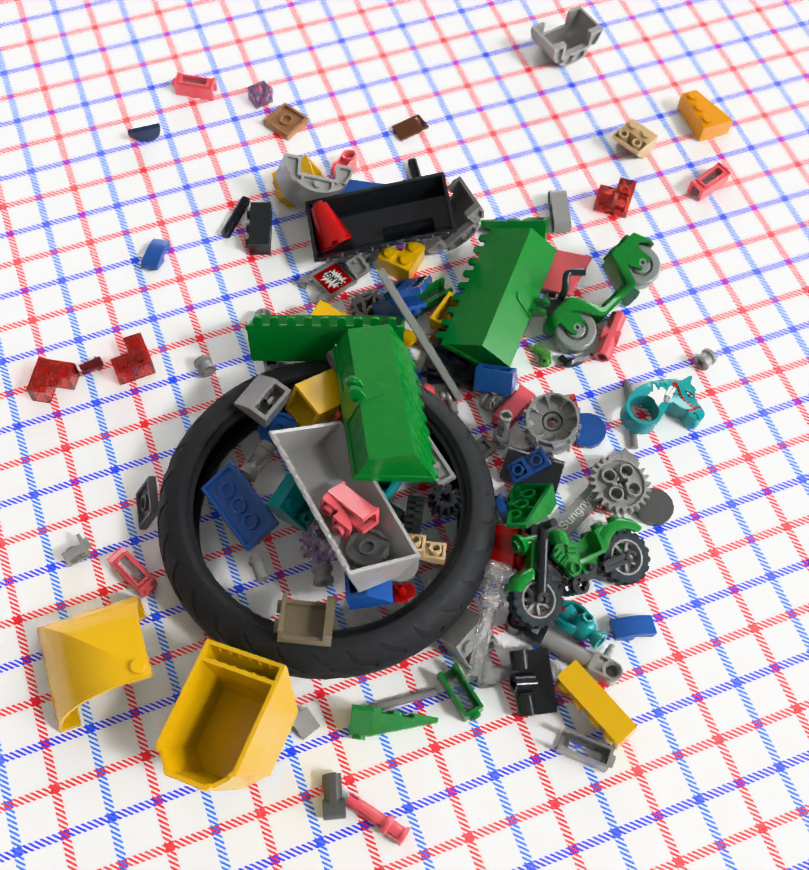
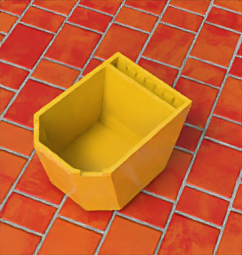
[155,638,298,792]

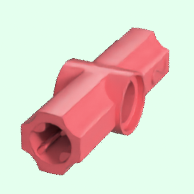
[594,310,627,363]

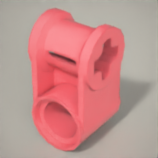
[331,150,357,176]

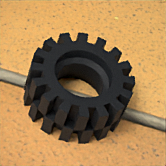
[404,495,425,534]

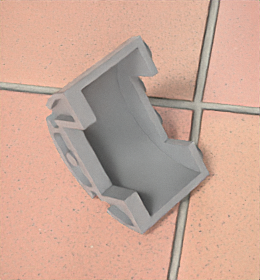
[530,6,604,66]
[276,152,354,210]
[419,176,484,254]

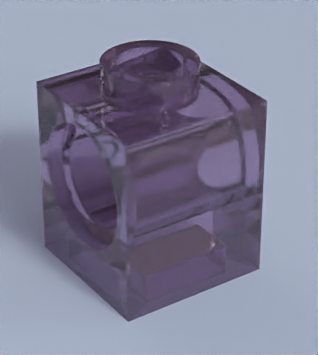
[247,80,274,109]

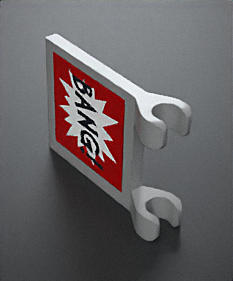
[298,259,358,304]

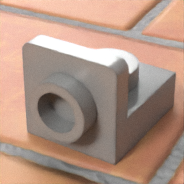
[345,253,372,280]
[61,533,92,567]

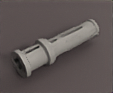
[492,410,512,450]

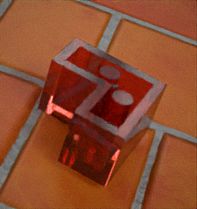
[593,177,637,219]
[110,332,156,386]
[26,357,80,404]

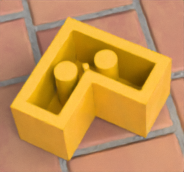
[377,242,425,280]

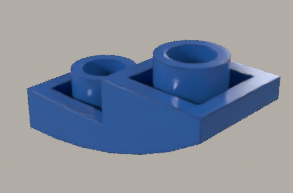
[141,238,171,271]
[505,447,551,483]
[609,615,657,641]

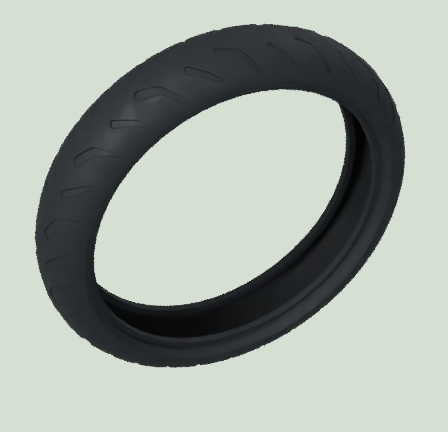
[157,360,496,680]

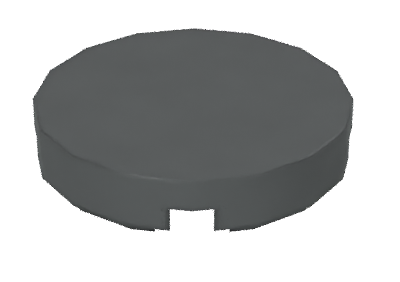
[635,488,674,526]
[346,529,390,568]

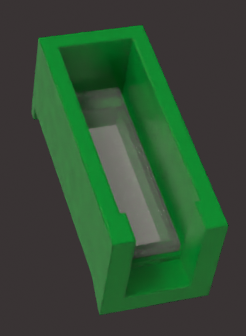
[414,277,453,319]
[437,663,484,722]

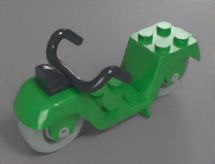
[543,232,661,354]

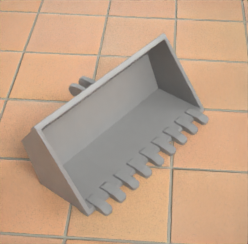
[268,421,421,592]

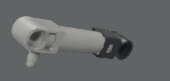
[505,612,623,686]

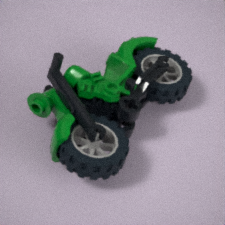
[502,514,651,629]

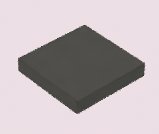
[135,476,158,530]

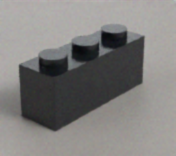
[245,202,273,255]

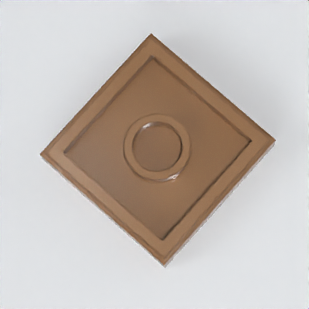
[263,102,310,141]

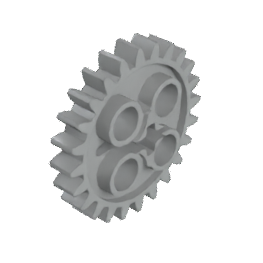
[588,454,652,516]

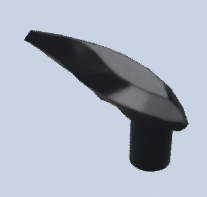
[558,353,593,368]

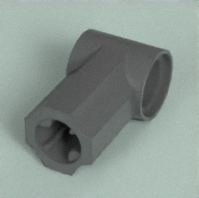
[322,772,346,821]

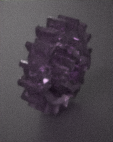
[299,520,338,564]

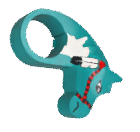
[620,375,705,435]

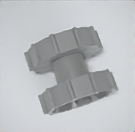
[524,390,582,458]

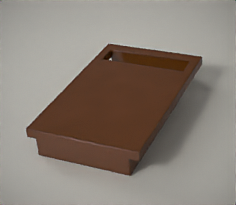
[392,114,429,141]

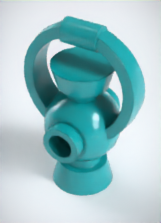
[554,600,608,650]

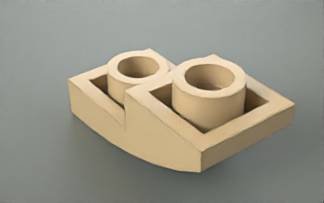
[408,533,447,565]

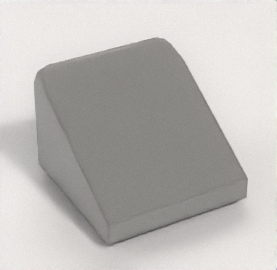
[292,707,320,740]

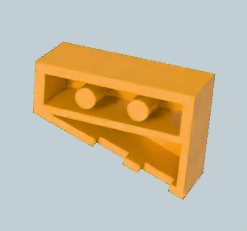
[677,90,733,142]

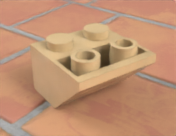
[611,118,658,158]

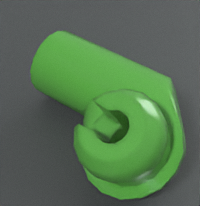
[532,343,551,367]

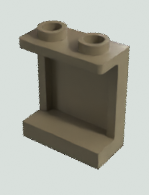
[273,592,336,647]

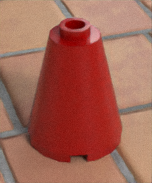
[311,200,352,253]

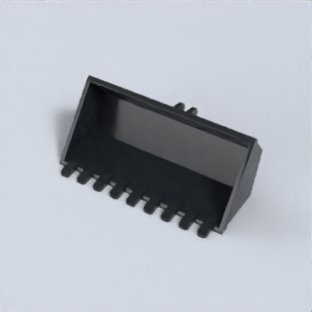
[305,171,457,262]

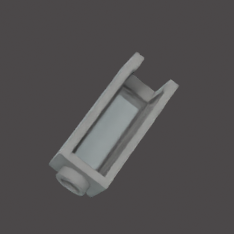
[555,727,616,773]

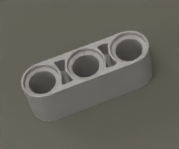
[548,190,572,233]

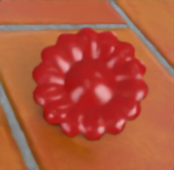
[392,582,416,604]

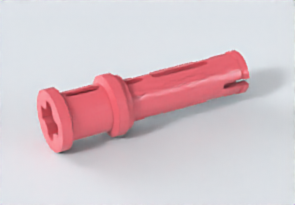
[345,793,411,846]

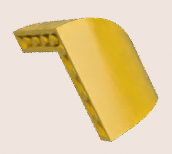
[36,596,153,733]

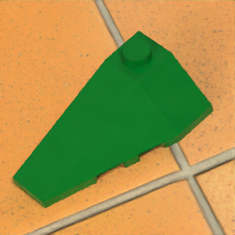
[480,217,550,240]
[507,483,557,529]
[348,704,439,741]

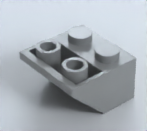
[234,374,291,429]
[439,608,498,673]

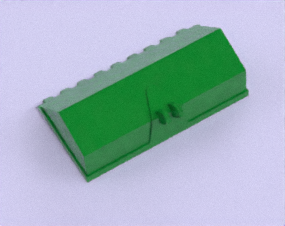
[435,228,557,367]
[245,315,405,361]
[332,324,439,482]

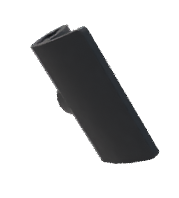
[499,445,565,495]
[509,648,557,717]

